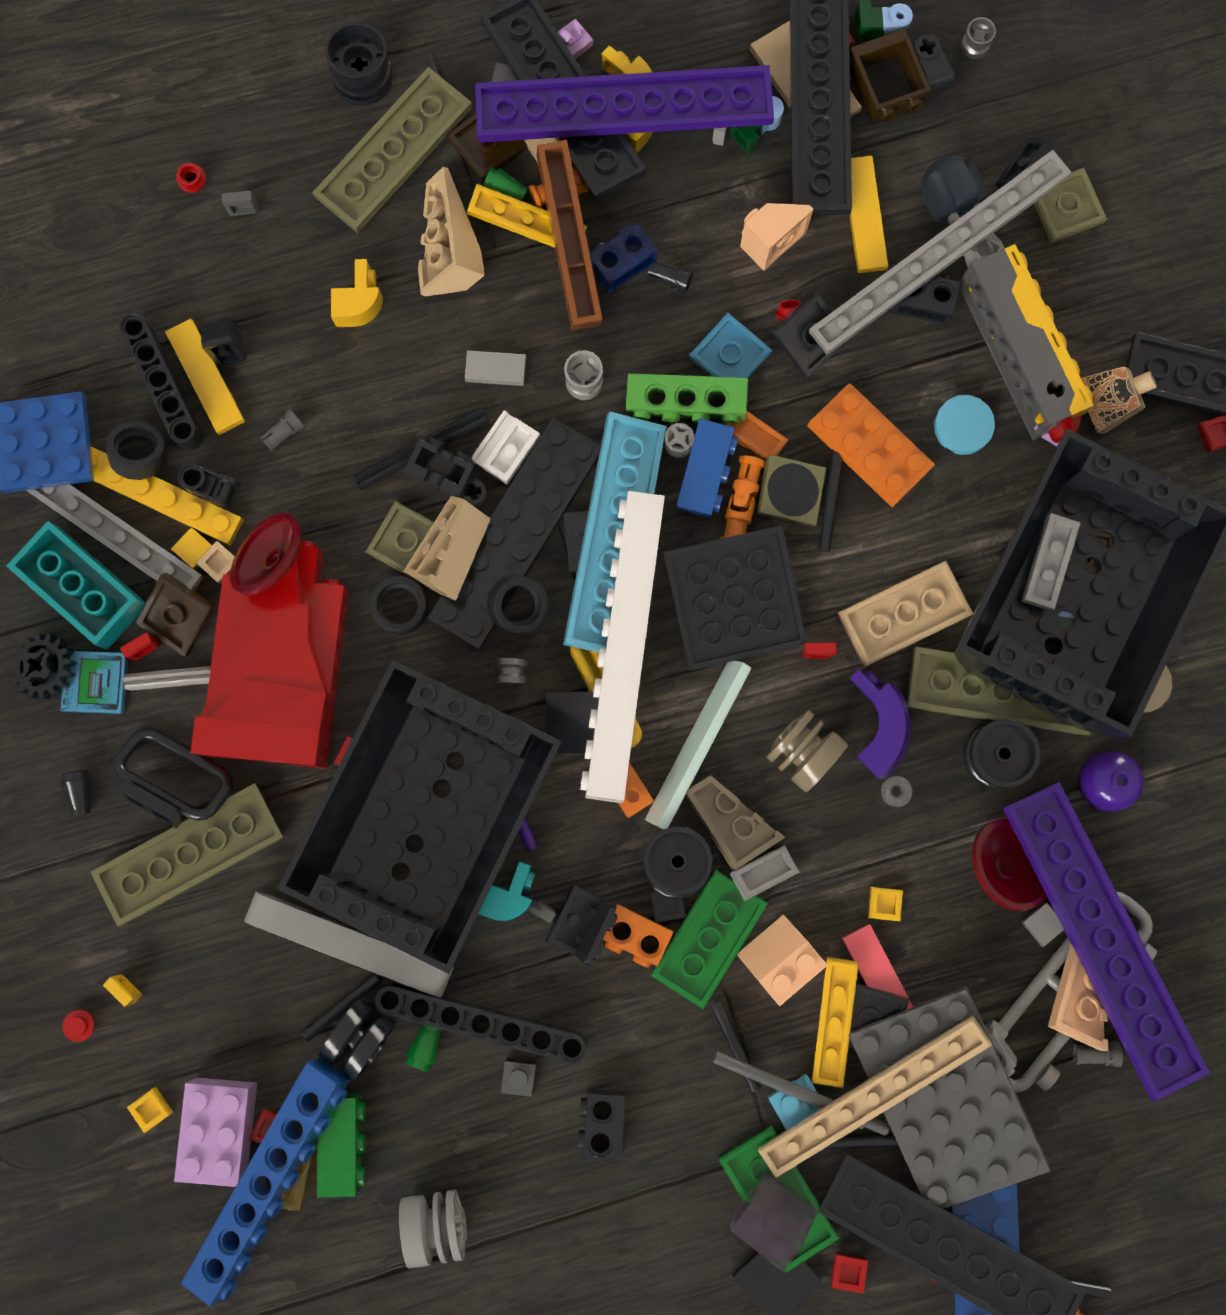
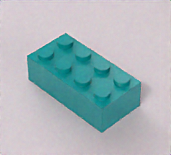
[6,521,146,650]

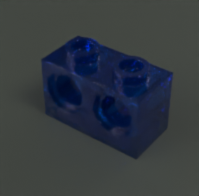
[590,223,658,293]

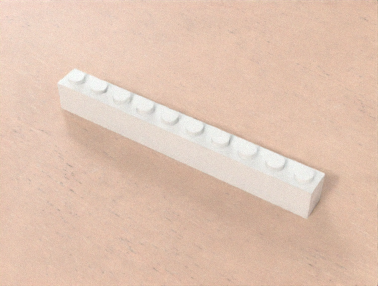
[580,491,665,803]

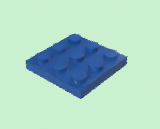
[0,391,94,493]

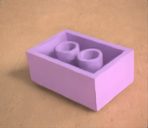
[174,1077,257,1187]

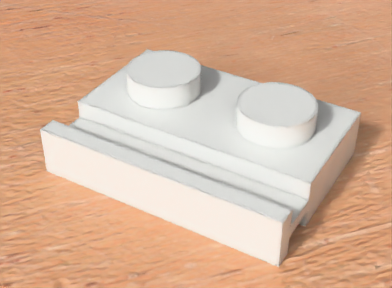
[471,410,540,484]

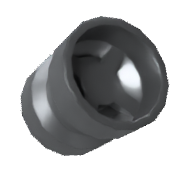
[961,17,996,59]

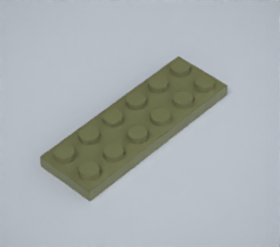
[312,67,473,233]
[906,647,1090,736]
[90,783,285,927]

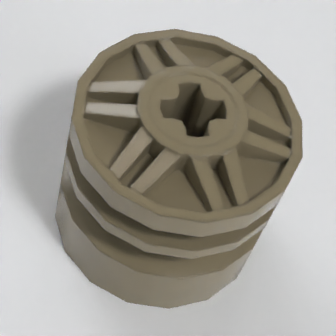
[766,710,849,793]

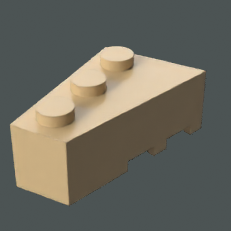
[403,496,490,601]

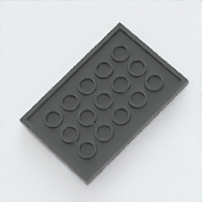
[849,986,1050,1209]

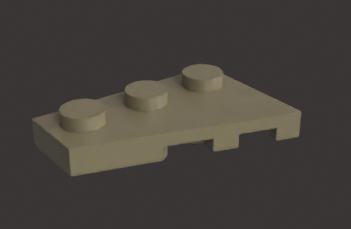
[685,775,785,871]

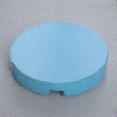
[934,395,995,455]

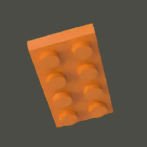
[807,383,935,508]

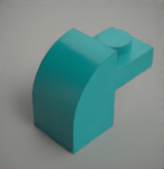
[478,861,535,921]

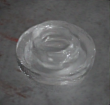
[881,776,912,807]

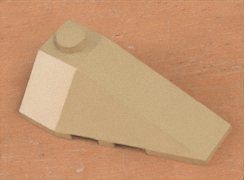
[418,167,484,296]

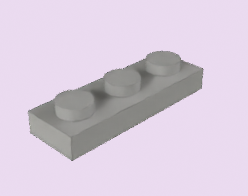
[1022,513,1080,611]

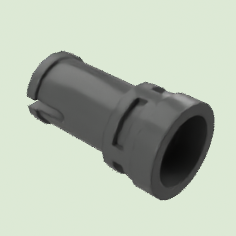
[260,409,306,452]
[1072,1041,1123,1067]

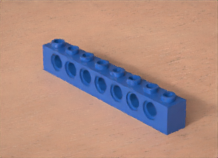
[181,1058,350,1307]

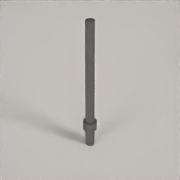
[712,1051,890,1136]

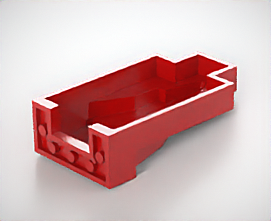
[190,540,349,769]

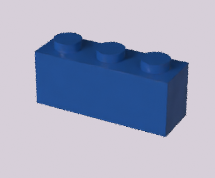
[676,419,738,519]

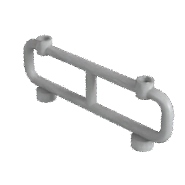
[985,892,1157,1093]

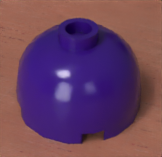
[1078,751,1144,812]

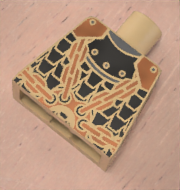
[1081,367,1157,434]

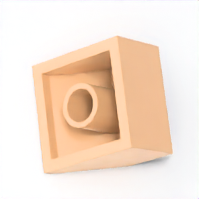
[740,203,813,271]
[737,915,828,1006]

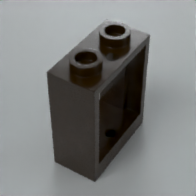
[849,29,931,123]

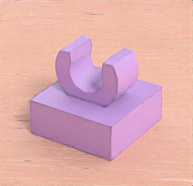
[558,19,593,59]

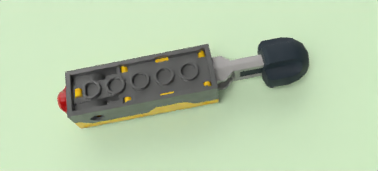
[922,155,1094,443]

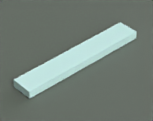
[645,661,751,829]

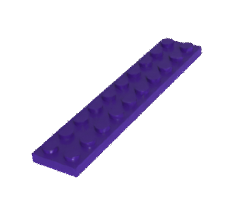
[475,65,774,142]
[1003,782,1210,1101]

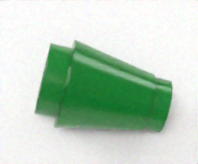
[483,167,528,201]
[405,1025,441,1072]

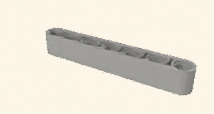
[244,891,454,997]

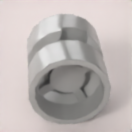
[564,350,603,400]

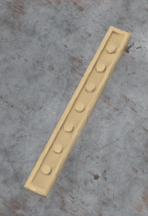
[758,1015,992,1178]

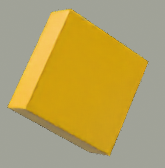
[171,527,212,570]
[868,887,903,921]
[103,974,142,1007]
[127,1087,173,1133]

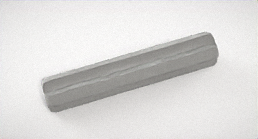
[123,666,211,691]

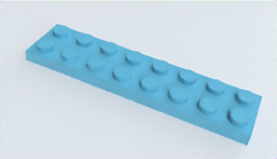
[563,412,666,653]

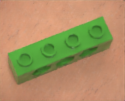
[626,374,749,425]

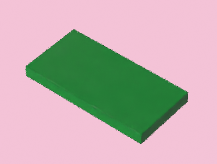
[650,869,768,1009]
[718,1125,840,1272]

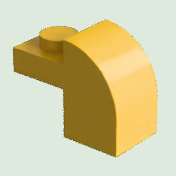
[331,259,383,327]

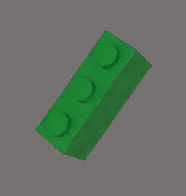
[317,1093,366,1197]

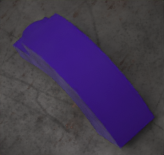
[850,670,912,779]

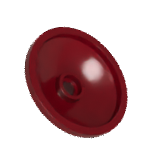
[230,513,301,596]
[972,819,1047,911]

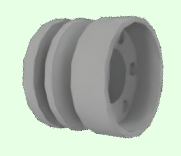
[399,1189,467,1269]

